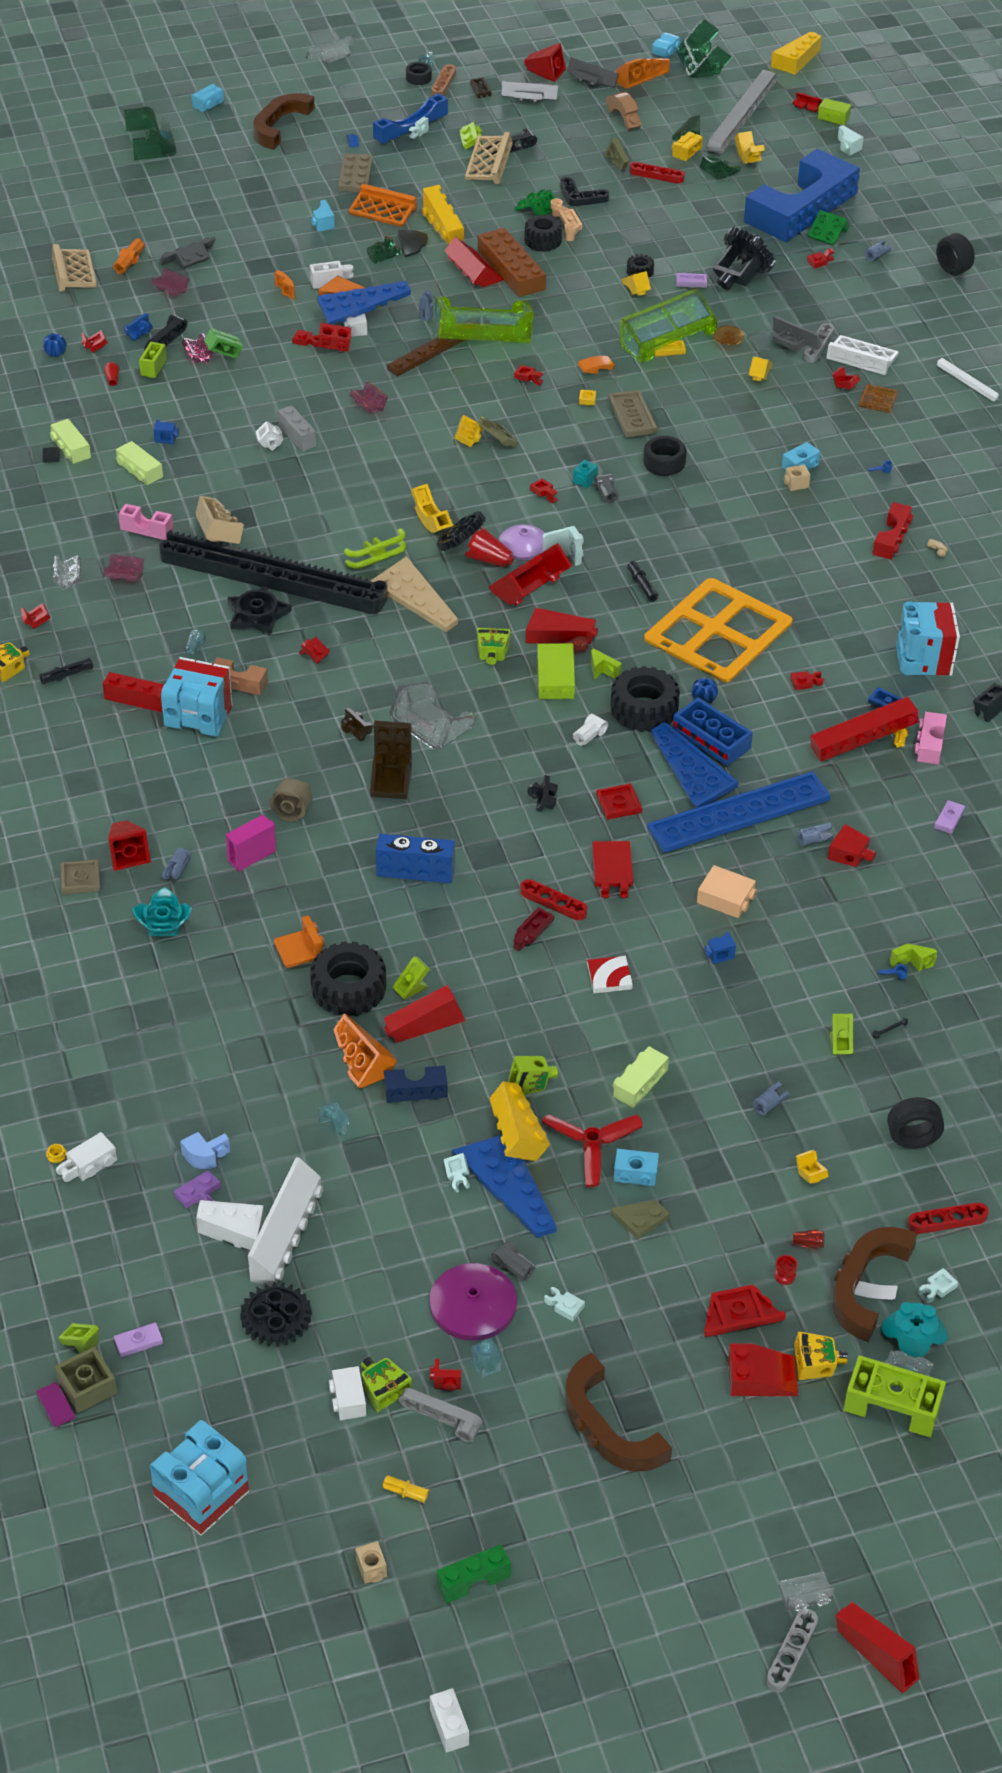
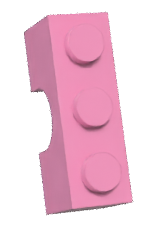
[119,504,174,540]
[915,711,947,765]

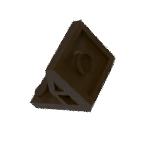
[370,720,412,799]

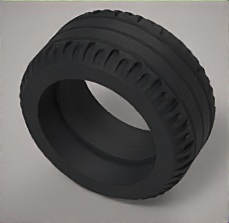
[936,233,975,275]
[643,436,687,476]
[887,1097,944,1149]

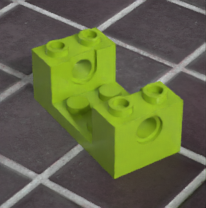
[843,1355,946,1438]

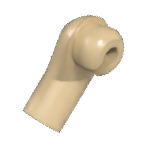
[927,539,948,557]

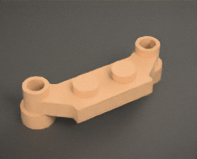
[551,198,582,241]

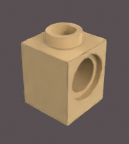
[783,465,810,491]
[355,1541,387,1584]

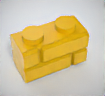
[672,131,703,161]

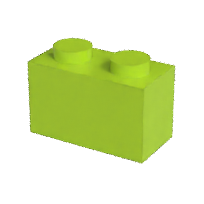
[818,98,851,125]
[139,342,167,378]

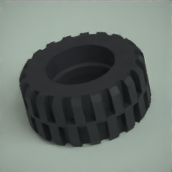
[610,666,680,732]
[310,941,386,1017]

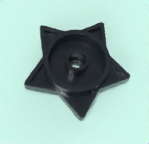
[227,586,292,634]

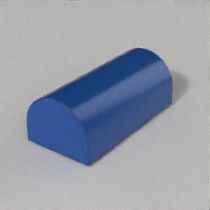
[868,687,903,708]

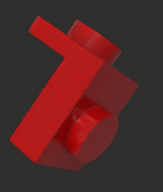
[81,330,108,353]
[832,367,860,389]
[20,603,51,629]
[299,636,330,664]
[430,1359,461,1391]

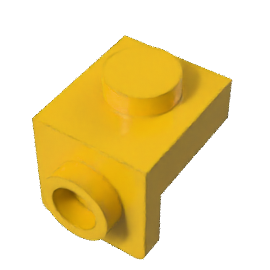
[796,1150,829,1184]

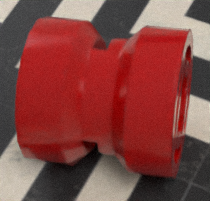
[774,1255,798,1285]

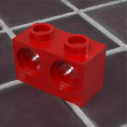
[317,323,352,352]

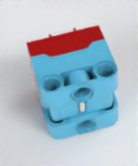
[896,602,960,675]
[161,657,233,737]
[149,1420,249,1536]

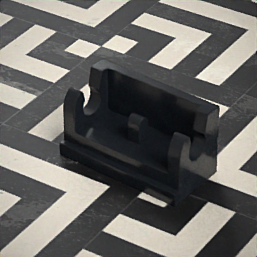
[973,683,1002,722]

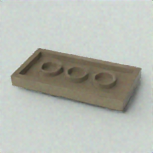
[338,153,373,192]
[608,390,657,437]

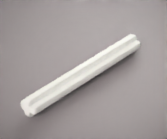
[937,358,999,402]

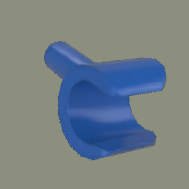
[869,460,893,473]
[879,964,908,980]

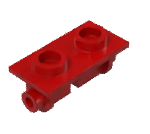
[793,92,822,112]

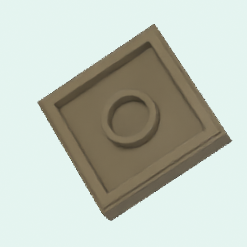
[60,859,101,895]

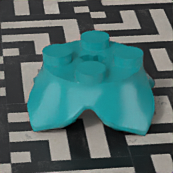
[132,886,192,936]
[880,1302,948,1362]

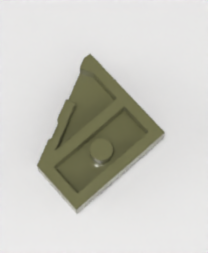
[604,137,629,171]
[477,418,518,447]
[611,1200,670,1240]

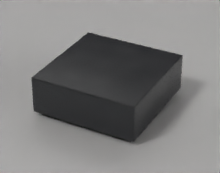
[43,447,60,463]

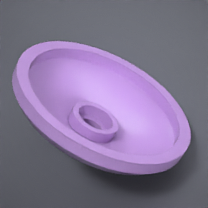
[499,524,545,560]

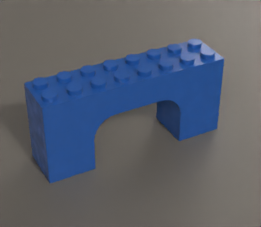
[744,148,860,242]

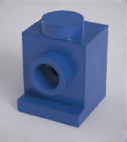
[153,420,179,444]
[704,932,736,964]

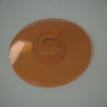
[713,325,745,345]

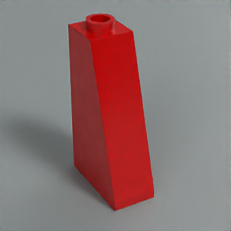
[526,607,598,644]
[383,985,466,1043]
[836,1602,920,1693]

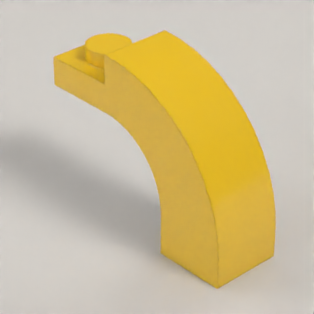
[734,131,765,164]
[411,484,453,533]

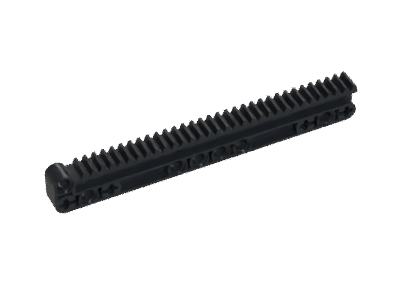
[159,530,388,614]

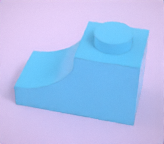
[311,200,335,231]

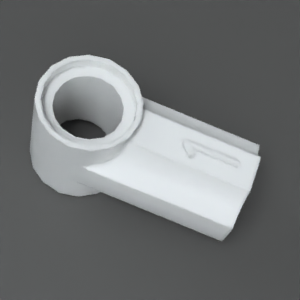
[573,714,608,746]

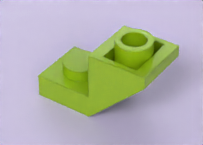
[890,943,937,971]

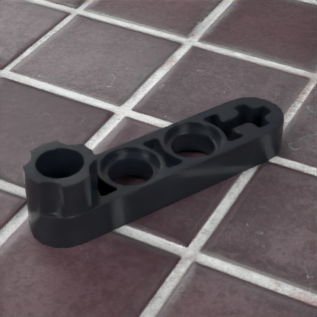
[485,128,537,155]
[144,314,188,351]

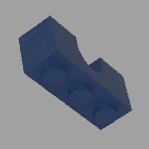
[384,1065,448,1103]

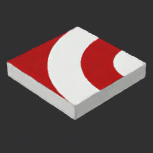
[587,956,633,993]

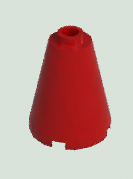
[465,526,514,568]

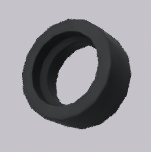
[406,62,432,85]

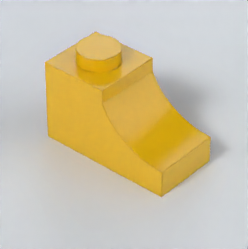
[622,271,651,296]
[749,356,773,382]

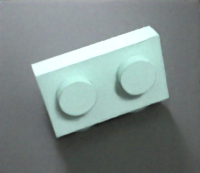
[542,526,584,566]

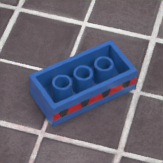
[673,697,753,766]

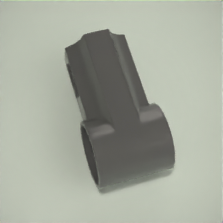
[594,473,618,503]
[491,1240,535,1281]

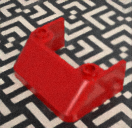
[488,543,572,606]

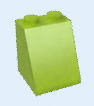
[537,643,575,699]

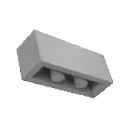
[278,405,316,452]

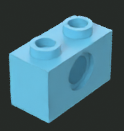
[782,442,820,470]
[614,1149,659,1186]

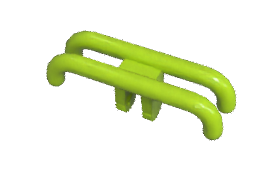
[344,528,406,569]

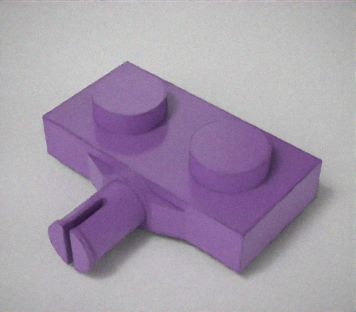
[173,1170,221,1209]

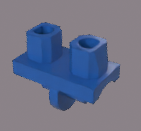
[123,313,153,341]

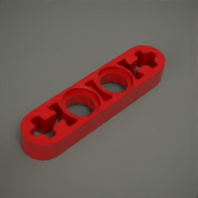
[630,162,685,184]
[520,879,587,920]
[907,1203,989,1234]

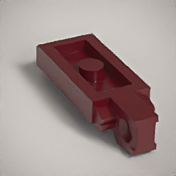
[513,907,555,951]

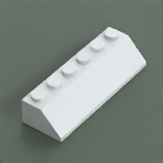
[248,1157,324,1287]

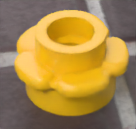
[46,1144,67,1163]

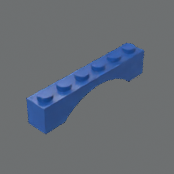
[373,93,448,144]

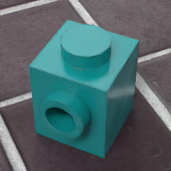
[573,460,598,488]

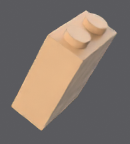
[697,865,757,918]

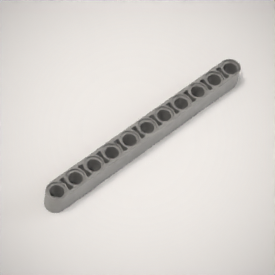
[707,70,777,154]

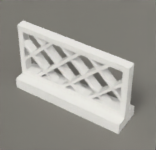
[826,335,899,375]

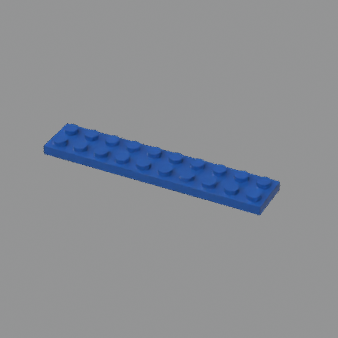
[647,771,831,853]

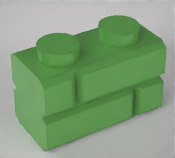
[204,328,243,359]

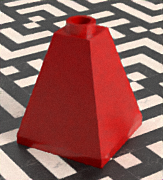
[524,43,566,82]
[108,820,151,871]

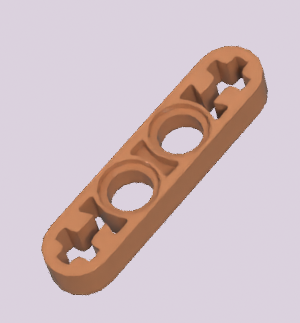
[432,64,456,96]

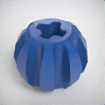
[43,333,67,357]
[691,677,718,703]

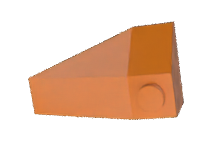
[616,58,670,89]
[333,1013,397,1088]

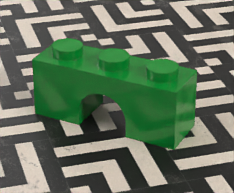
[437,1544,511,1604]

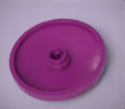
[430,1263,517,1341]

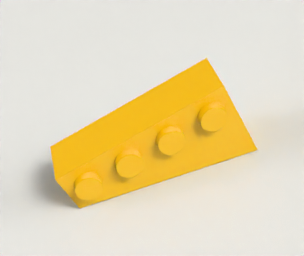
[771,32,822,75]
[422,185,464,244]
[489,1081,550,1161]

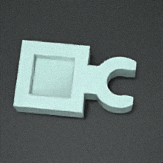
[409,117,429,139]
[444,1153,470,1192]
[918,1268,958,1303]
[544,1287,585,1322]

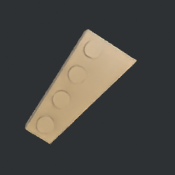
[195,496,244,544]

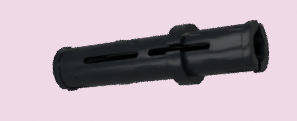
[627,561,659,602]
[39,658,93,685]

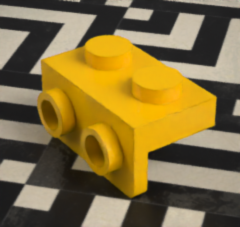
[454,415,484,447]

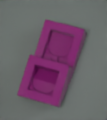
[36,1382,75,1427]

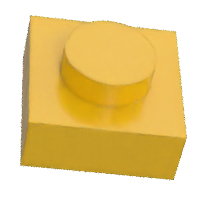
[579,390,596,406]

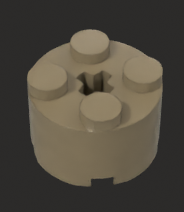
[270,778,313,822]

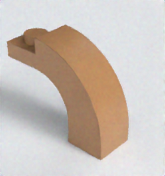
[605,92,642,130]

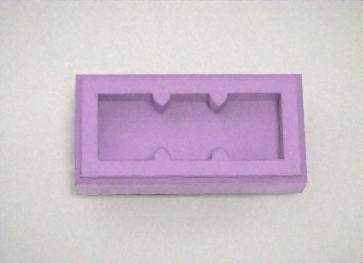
[676,273,707,288]
[934,800,965,834]
[114,1322,163,1357]

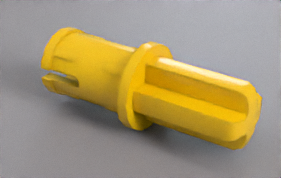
[894,727,908,748]
[383,1476,429,1504]

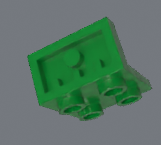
[514,189,555,216]
[808,210,849,245]

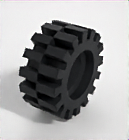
[627,254,654,277]

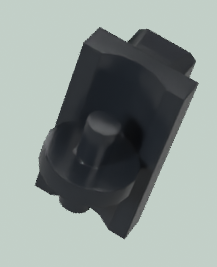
[527,775,558,812]

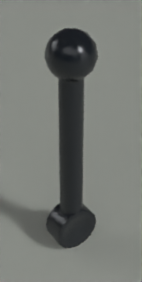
[872,1018,908,1039]

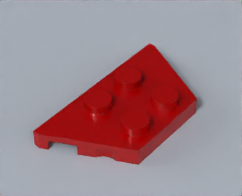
[704,1284,786,1337]

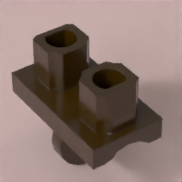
[341,708,373,741]

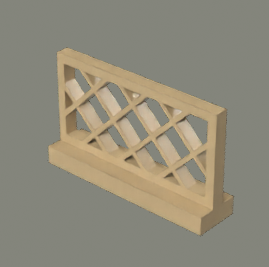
[465,132,513,184]
[52,244,96,292]

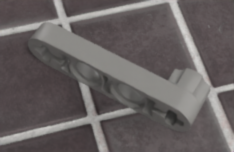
[399,1388,483,1443]

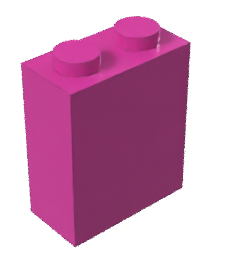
[226,815,276,872]

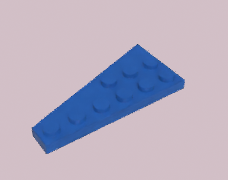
[317,281,411,325]
[651,722,738,808]
[452,1135,557,1238]

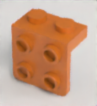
[274,915,325,968]

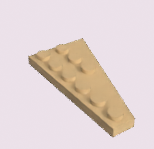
[371,556,458,632]

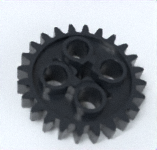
[436,511,486,551]
[240,1282,312,1347]

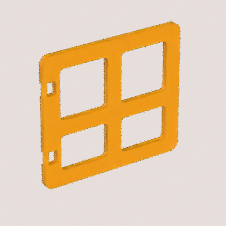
[644,578,793,682]

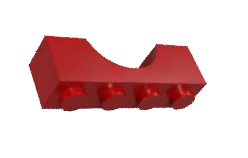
[872,502,914,560]

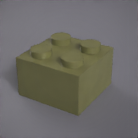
[54,1346,117,1413]

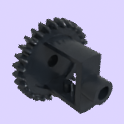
[713,227,776,290]

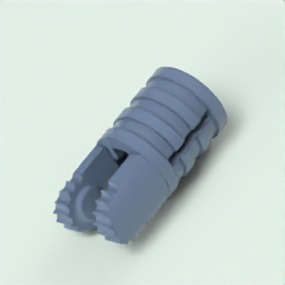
[865,240,892,261]
[419,290,433,321]
[797,823,833,846]
[162,848,191,880]
[753,1081,790,1115]

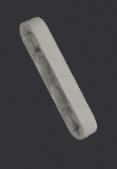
[804,323,834,363]
[766,1609,818,1693]

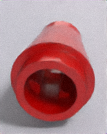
[104,362,120,386]

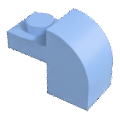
[180,1132,230,1169]

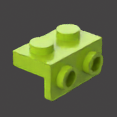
[459,122,484,149]

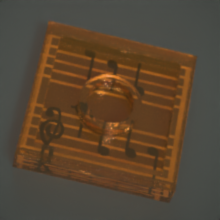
[858,384,898,413]

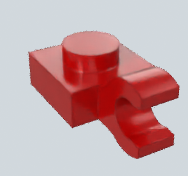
[807,248,835,269]
[514,365,543,385]
[530,478,558,503]

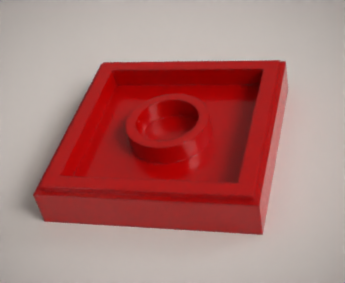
[596,783,642,820]

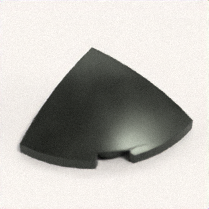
[398,230,428,257]

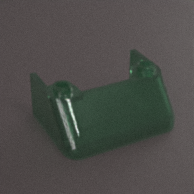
[677,18,733,78]
[124,106,176,161]

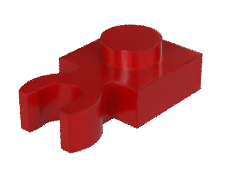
[292,330,318,347]
[790,671,824,690]

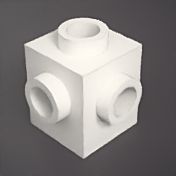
[256,421,283,451]

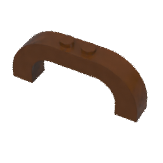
[253,93,315,150]
[833,1227,918,1342]
[565,1352,672,1471]

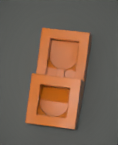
[274,270,295,299]
[578,356,615,374]

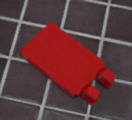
[592,841,633,898]

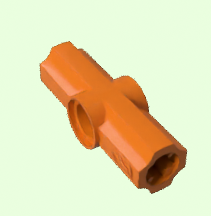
[113,238,145,274]

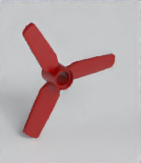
[542,1114,643,1188]

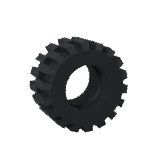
[524,215,562,251]

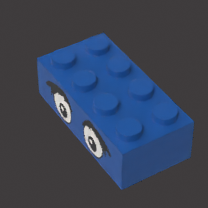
[376,833,455,883]

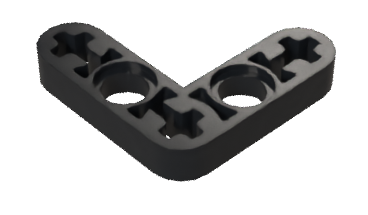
[560,177,609,206]

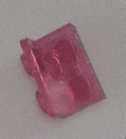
[151,268,189,295]
[181,333,213,363]
[349,382,388,412]
[104,554,144,581]

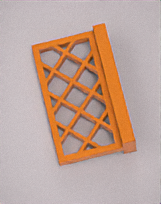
[348,183,417,227]

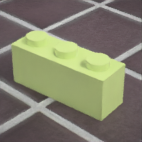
[50,419,91,464]
[116,441,163,485]
[613,1046,669,1108]

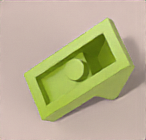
[591,648,622,679]
[392,956,430,1000]
[830,1013,853,1054]
[58,1323,99,1353]

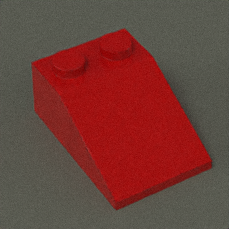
[728,1343,798,1396]

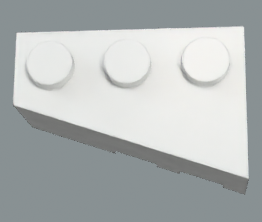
[196,1200,265,1250]

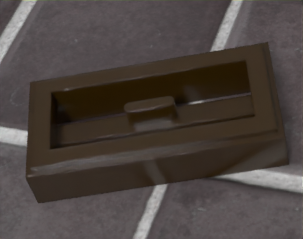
[470,78,492,98]

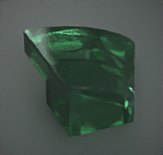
[672,115,700,140]
[700,156,741,179]
[366,236,401,264]

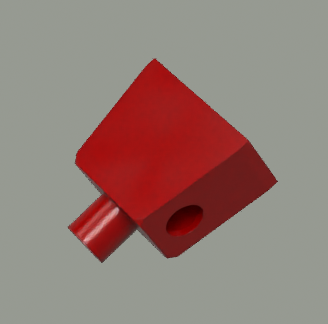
[828,824,876,867]

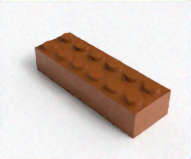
[478,228,546,297]

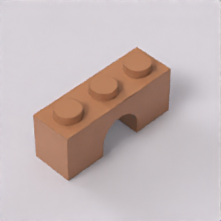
[214,657,268,695]

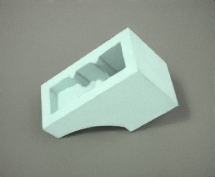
[837,125,863,155]

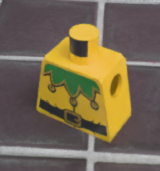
[0,642,30,682]
[794,1332,848,1380]

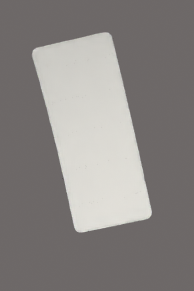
[854,1281,898,1300]

